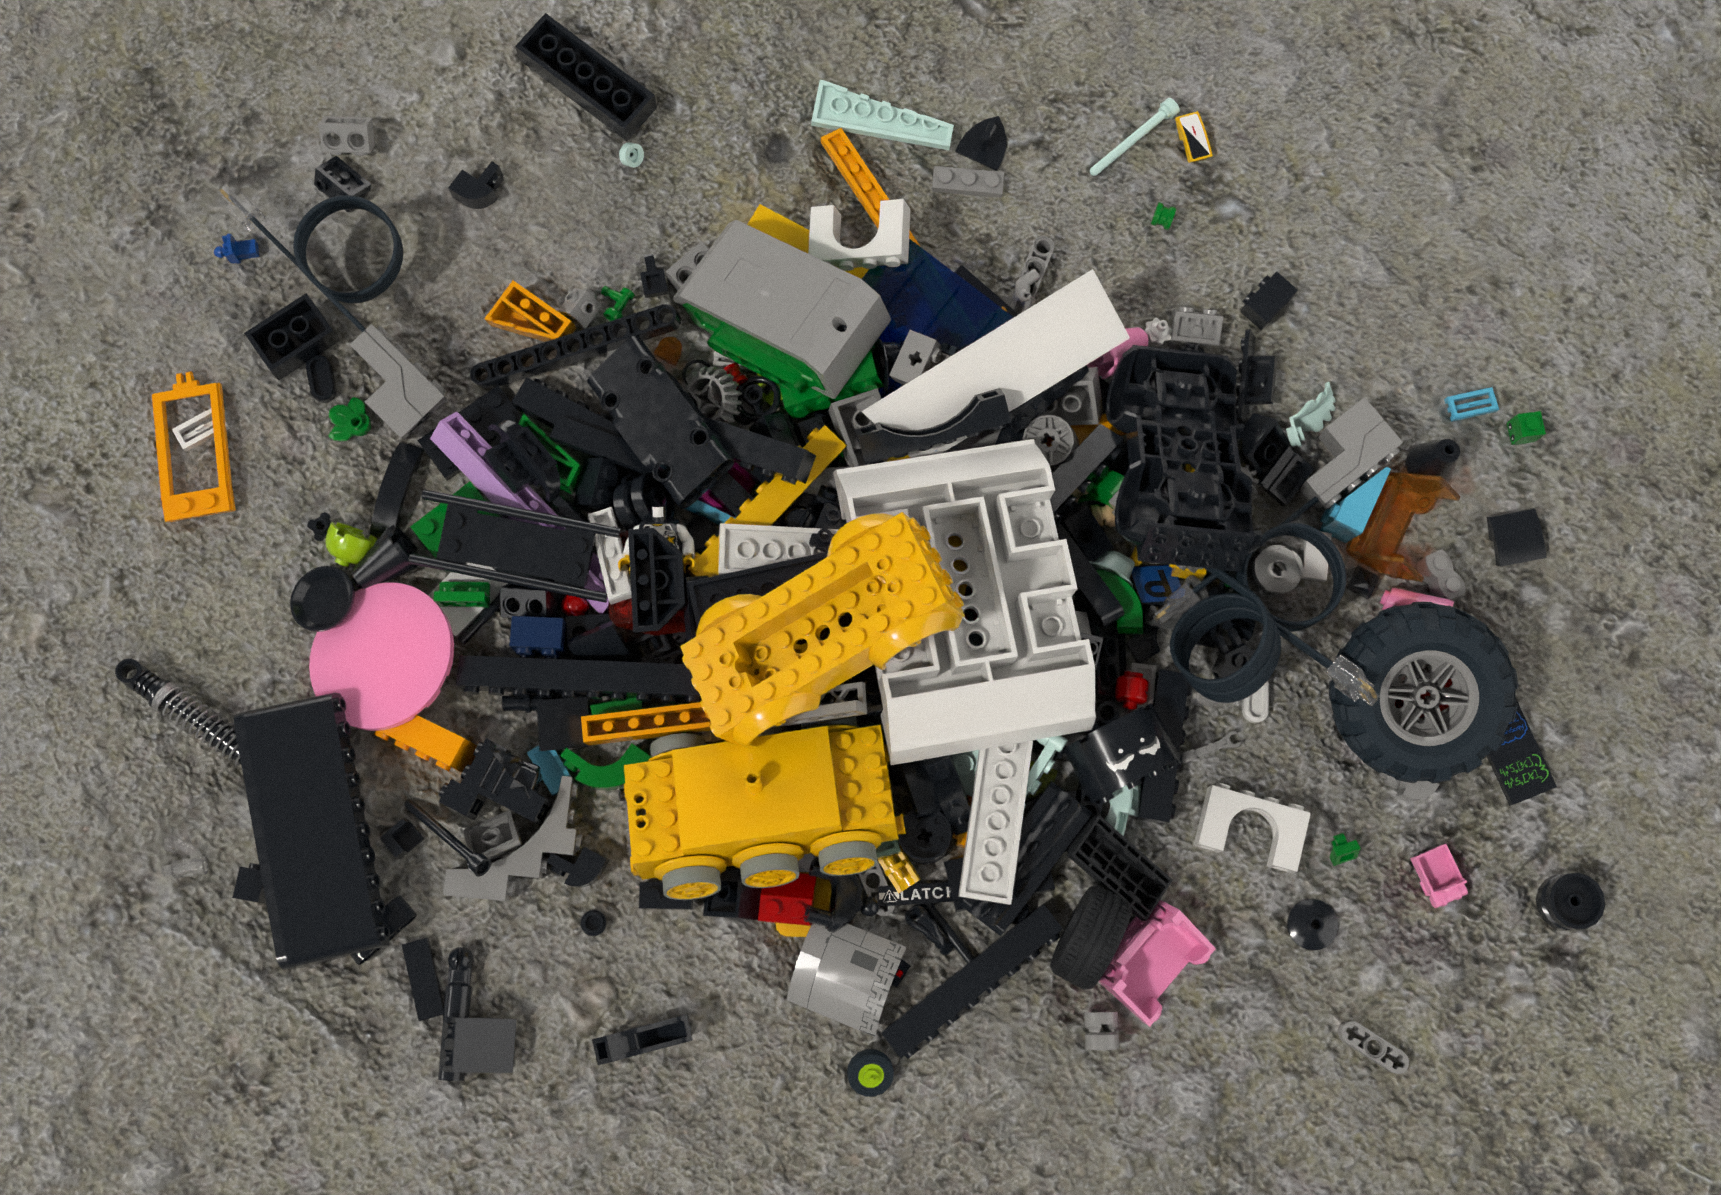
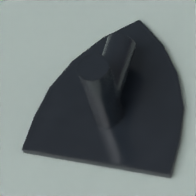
[955,116,1006,171]

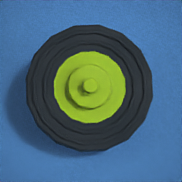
[847,1049,894,1097]

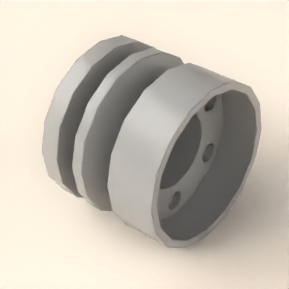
[1022,415,1079,471]

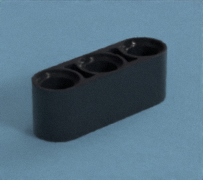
[351,895,417,966]

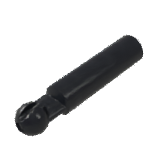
[438,947,474,1081]

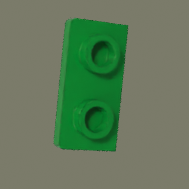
[433,582,491,608]

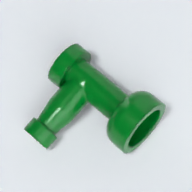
[601,286,635,321]

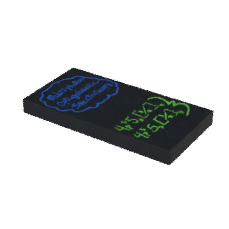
[1487,697,1557,806]

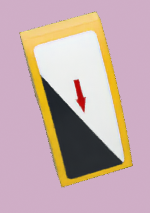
[1175,111,1213,163]

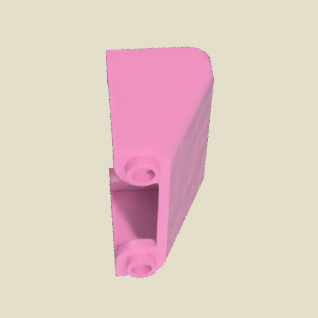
[1098,900,1216,1027]

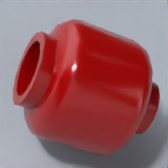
[1115,671,1149,710]

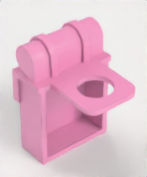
[1410,844,1468,908]

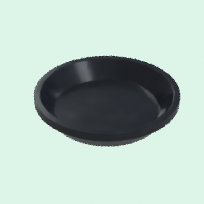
[290,566,355,632]

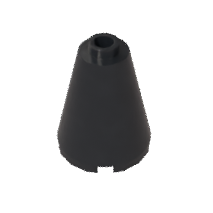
[1405,439,1460,490]
[351,525,421,589]

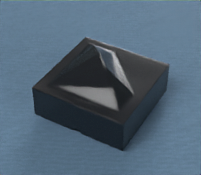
[1346,565,1380,599]

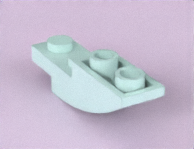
[1105,778,1141,836]

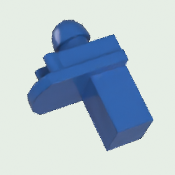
[214,233,260,264]

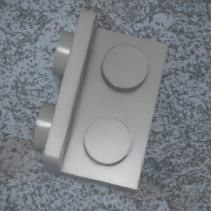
[1171,306,1223,345]

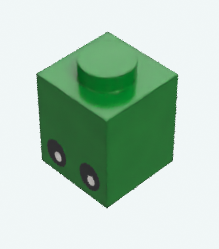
[1507,411,1546,445]

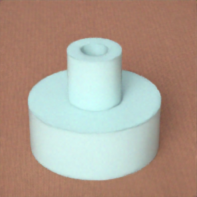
[619,142,644,168]

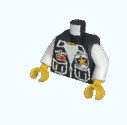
[618,505,698,574]

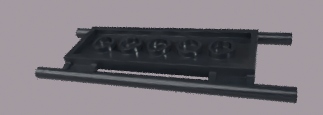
[408,489,622,603]

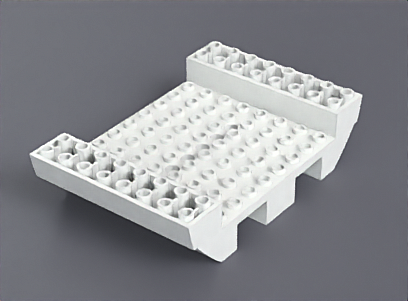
[833,439,1096,765]

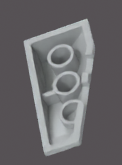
[828,388,887,467]

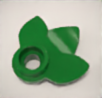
[328,397,371,442]

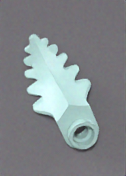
[1286,382,1336,447]

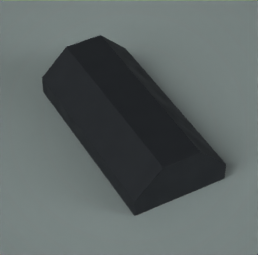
[1067,815,1173,921]

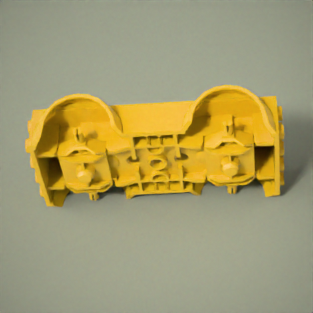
[680,512,965,749]

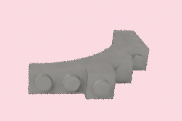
[443,776,583,901]

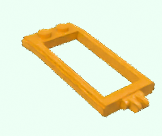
[152,371,236,523]

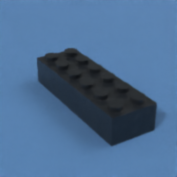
[515,13,657,141]

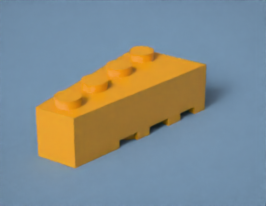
[374,715,477,773]

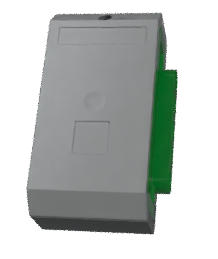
[673,220,891,399]

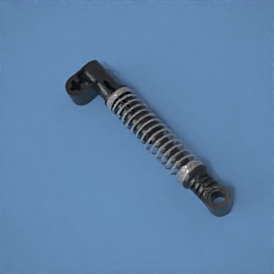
[115,659,241,766]

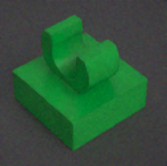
[1329,833,1361,866]

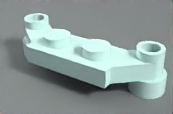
[1024,735,1068,809]

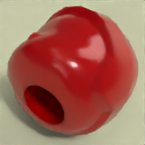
[561,595,589,616]

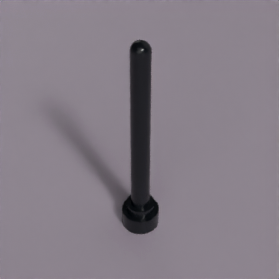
[404,799,492,877]

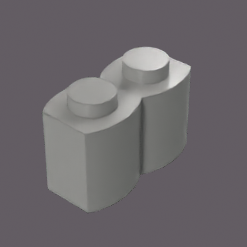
[1417,549,1466,600]

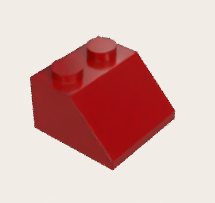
[758,873,817,926]

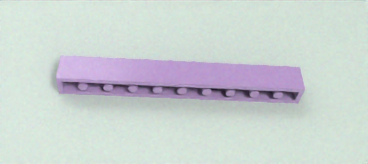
[430,412,617,614]

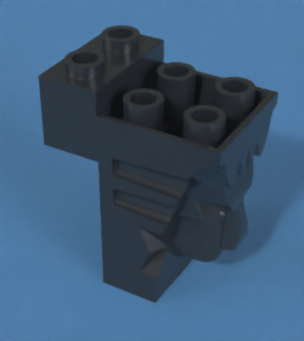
[439,738,553,826]

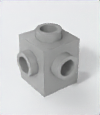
[558,288,602,328]

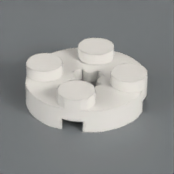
[1252,545,1303,595]

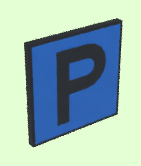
[1130,565,1188,606]

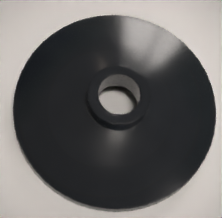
[1287,899,1338,950]

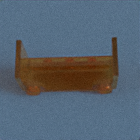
[1346,472,1461,582]

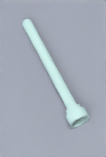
[1090,98,1180,176]

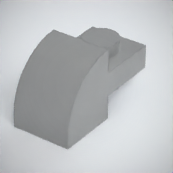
[1379,773,1440,802]

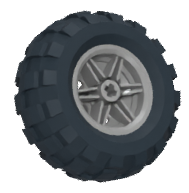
[1329,602,1519,784]

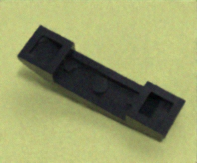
[369,442,424,537]

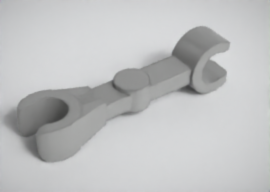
[1180,731,1241,764]

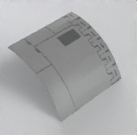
[787,923,906,1037]

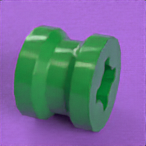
[1151,202,1176,230]

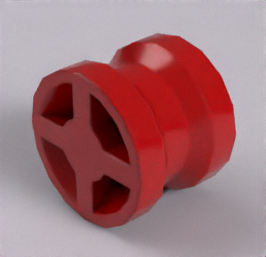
[723,362,748,390]

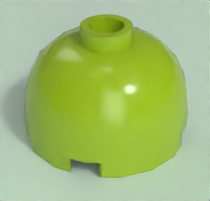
[325,522,378,567]

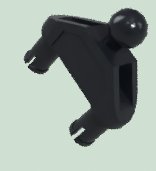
[804,860,880,933]

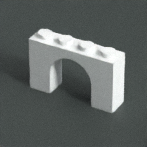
[808,199,910,271]
[1193,783,1311,873]

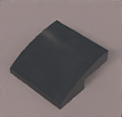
[1487,508,1547,567]

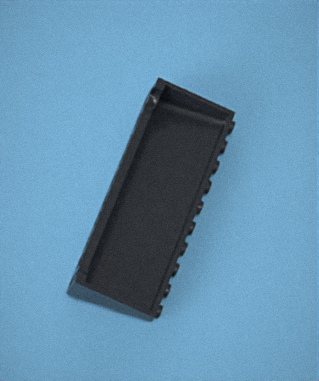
[234,692,390,970]

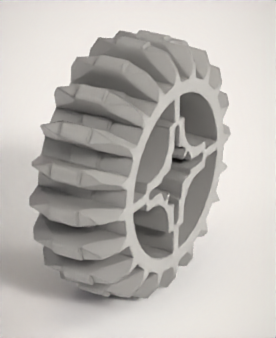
[682,366,742,424]

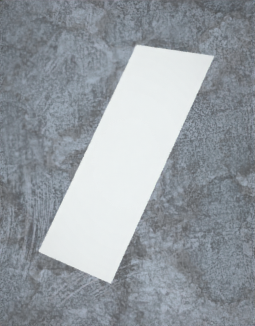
[862,269,1130,458]

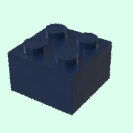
[509,616,568,659]

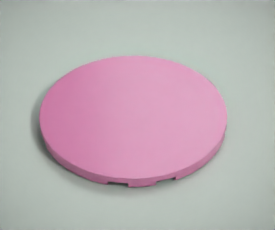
[309,583,454,731]

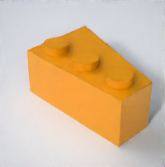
[484,280,577,342]

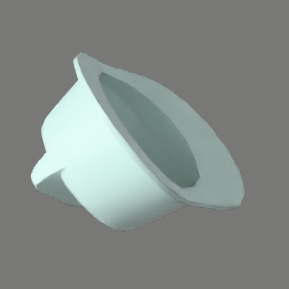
[1089,551,1135,588]

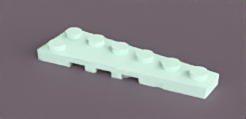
[811,80,954,150]

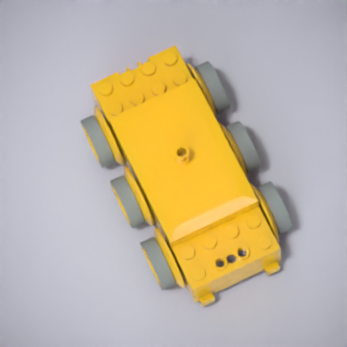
[624,716,906,900]

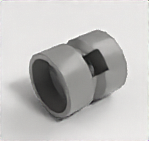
[1084,1012,1119,1050]

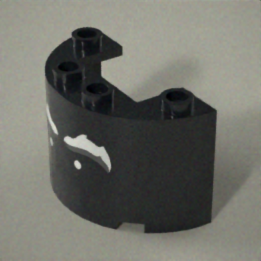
[1063,703,1181,804]

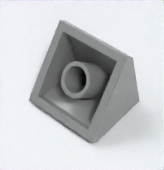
[463,810,525,861]

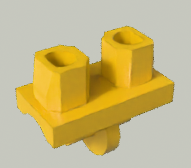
[877,845,921,894]

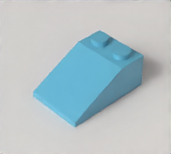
[1320,467,1391,543]

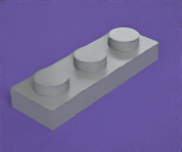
[932,166,1004,198]

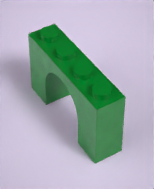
[780,346,884,419]

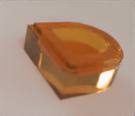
[654,337,683,366]

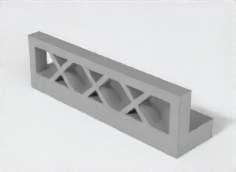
[770,682,867,728]

